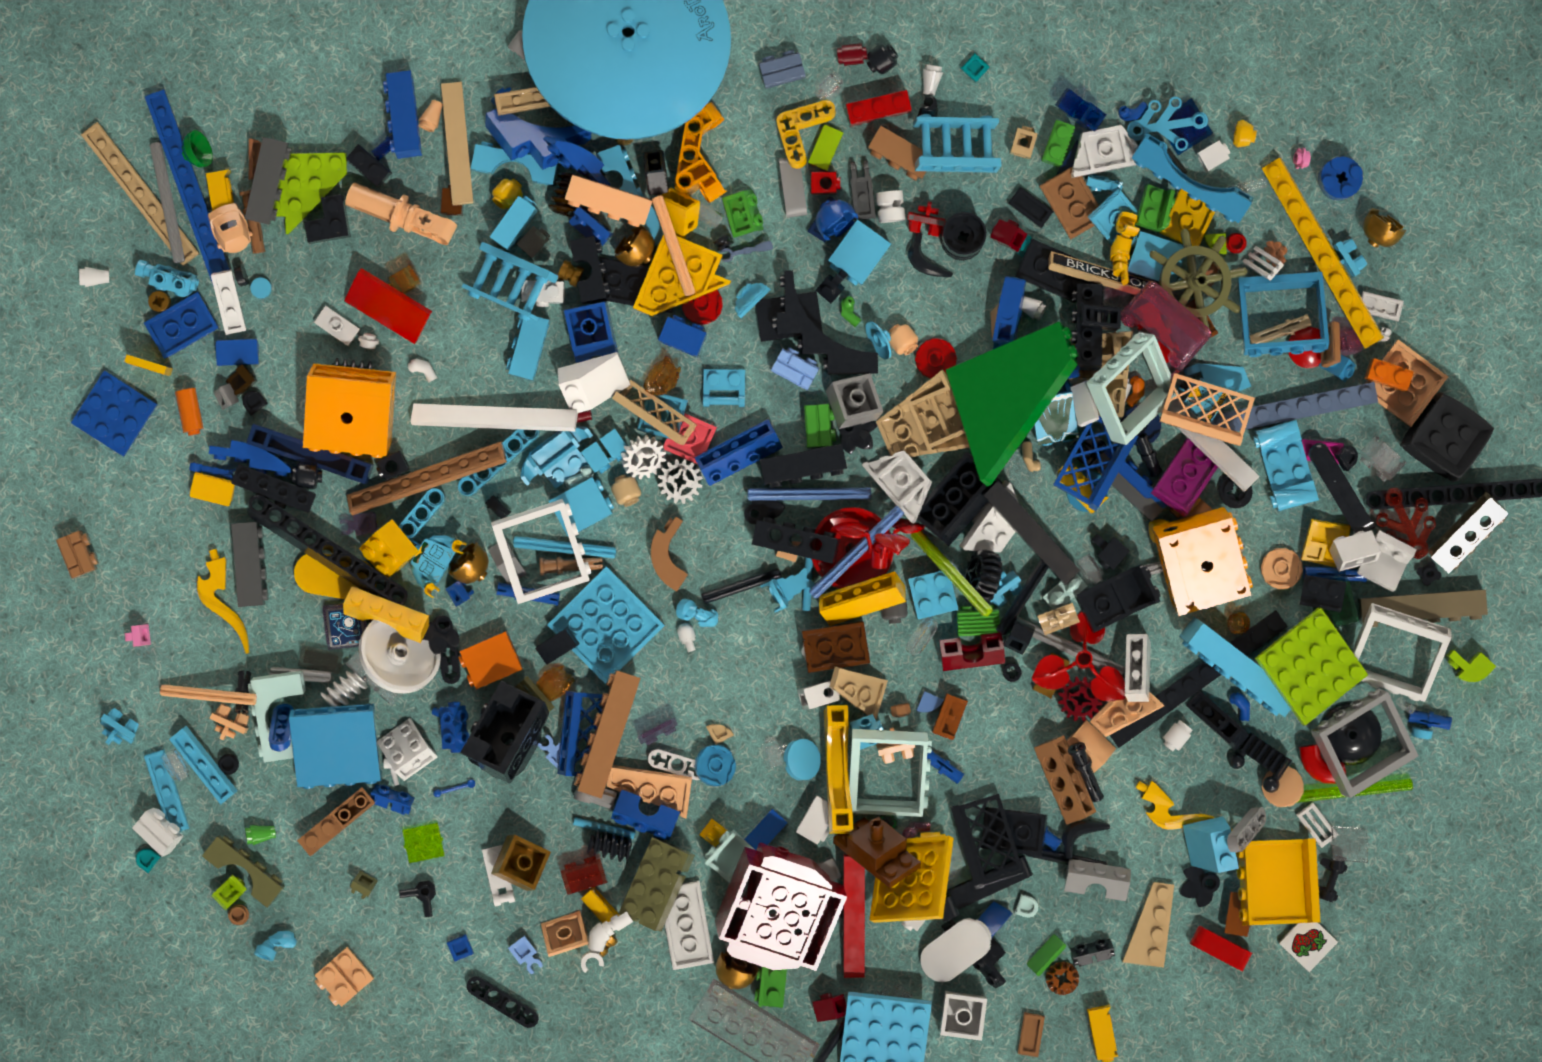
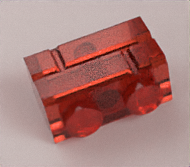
[560,855,608,895]

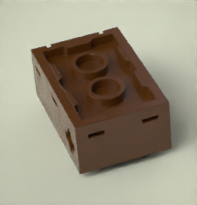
[801,622,870,673]

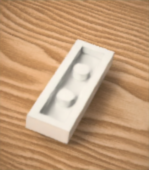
[211,269,246,335]

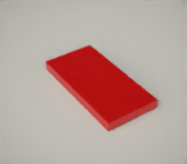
[344,268,432,344]

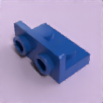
[569,206,613,246]

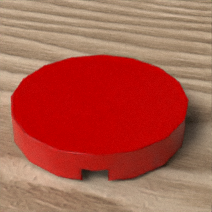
[682,290,723,325]
[915,338,957,379]

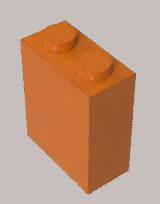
[458,631,523,690]

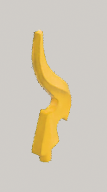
[197,549,249,654]
[1135,781,1233,831]

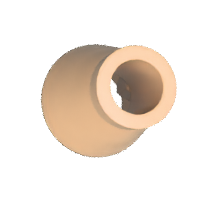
[419,100,443,132]

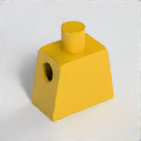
[658,188,700,239]

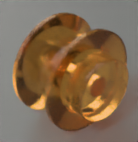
[1227,612,1250,634]

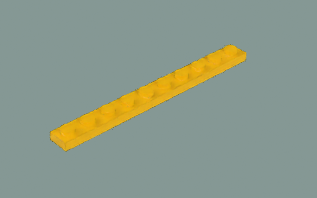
[1262,158,1384,349]

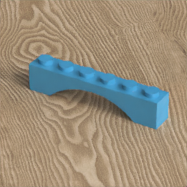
[1132,133,1254,223]

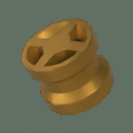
[148,291,171,313]

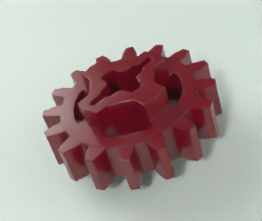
[1057,676,1103,721]

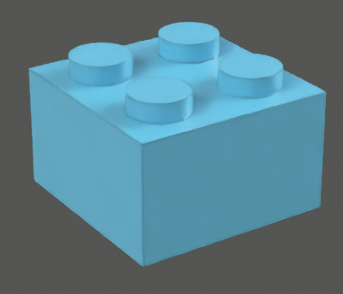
[908,571,959,619]

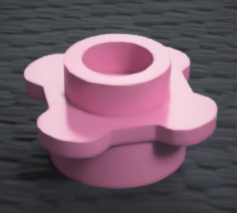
[1293,148,1311,169]

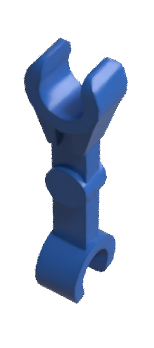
[189,463,236,481]

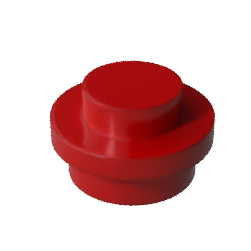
[1226,233,1247,254]

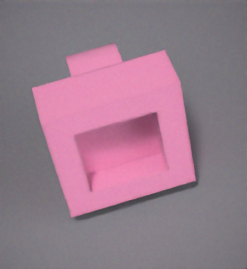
[124,624,151,647]

